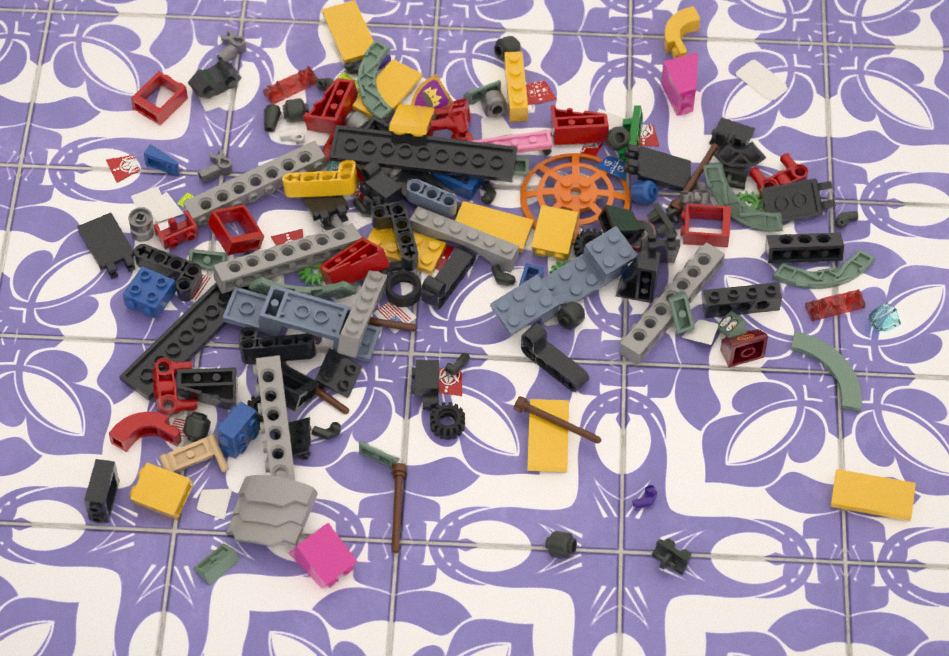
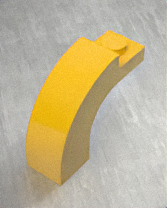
[664,6,700,58]

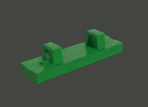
[618,105,644,164]

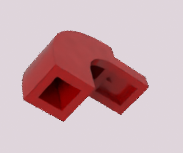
[108,411,182,452]

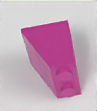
[661,52,698,116]
[288,523,358,589]

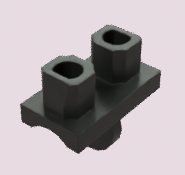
[723,164,748,190]
[647,202,680,238]
[652,538,691,575]

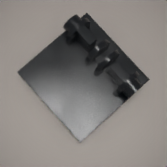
[709,117,755,148]
[315,348,362,398]
[274,417,312,460]

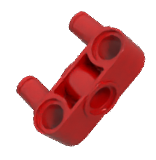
[430,99,471,133]
[749,153,808,200]
[152,358,198,417]

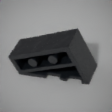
[615,249,661,303]
[177,367,238,410]

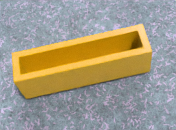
[504,52,528,122]

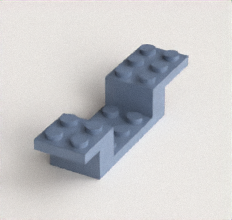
[490,226,637,336]
[222,285,381,363]

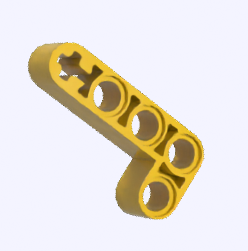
[282,160,358,198]

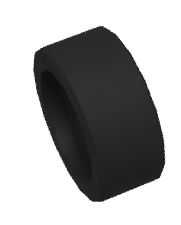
[386,270,421,307]

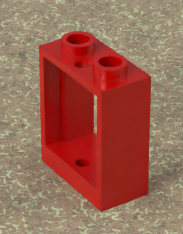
[131,71,188,126]
[680,203,731,248]
[208,205,265,256]

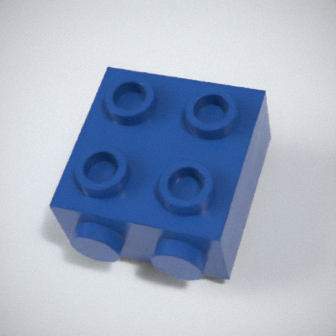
[122,266,177,319]
[217,401,259,459]

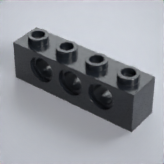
[765,232,844,263]
[702,282,782,318]

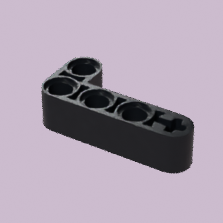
[371,202,418,271]
[134,244,203,302]
[421,246,476,309]
[521,323,590,392]
[239,327,317,364]

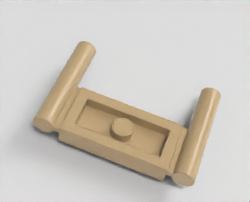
[159,434,229,473]

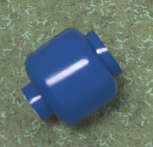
[630,180,658,205]

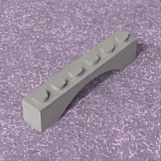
[410,206,519,273]
[337,270,387,358]

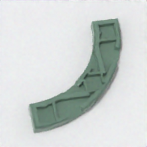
[358,39,393,120]
[703,163,783,232]
[773,249,875,289]
[249,277,357,299]
[791,331,862,412]

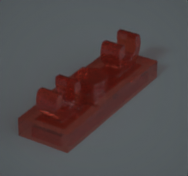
[263,66,318,104]
[805,289,866,321]

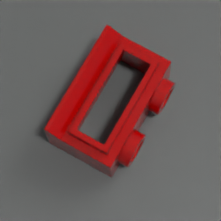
[154,210,199,249]

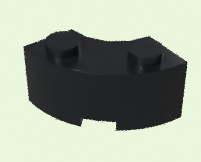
[187,60,242,98]
[714,141,767,168]

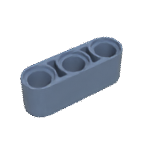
[406,179,457,217]

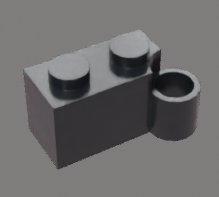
[360,160,402,205]
[411,360,439,409]

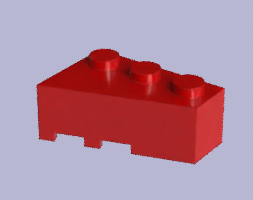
[303,78,358,134]
[550,105,609,145]
[318,237,390,285]

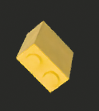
[531,205,579,261]
[130,462,194,520]

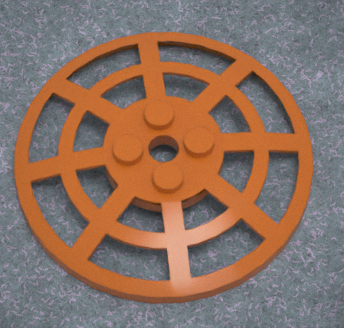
[520,153,631,245]

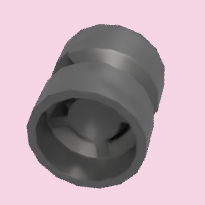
[128,207,155,242]

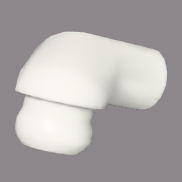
[279,128,305,143]

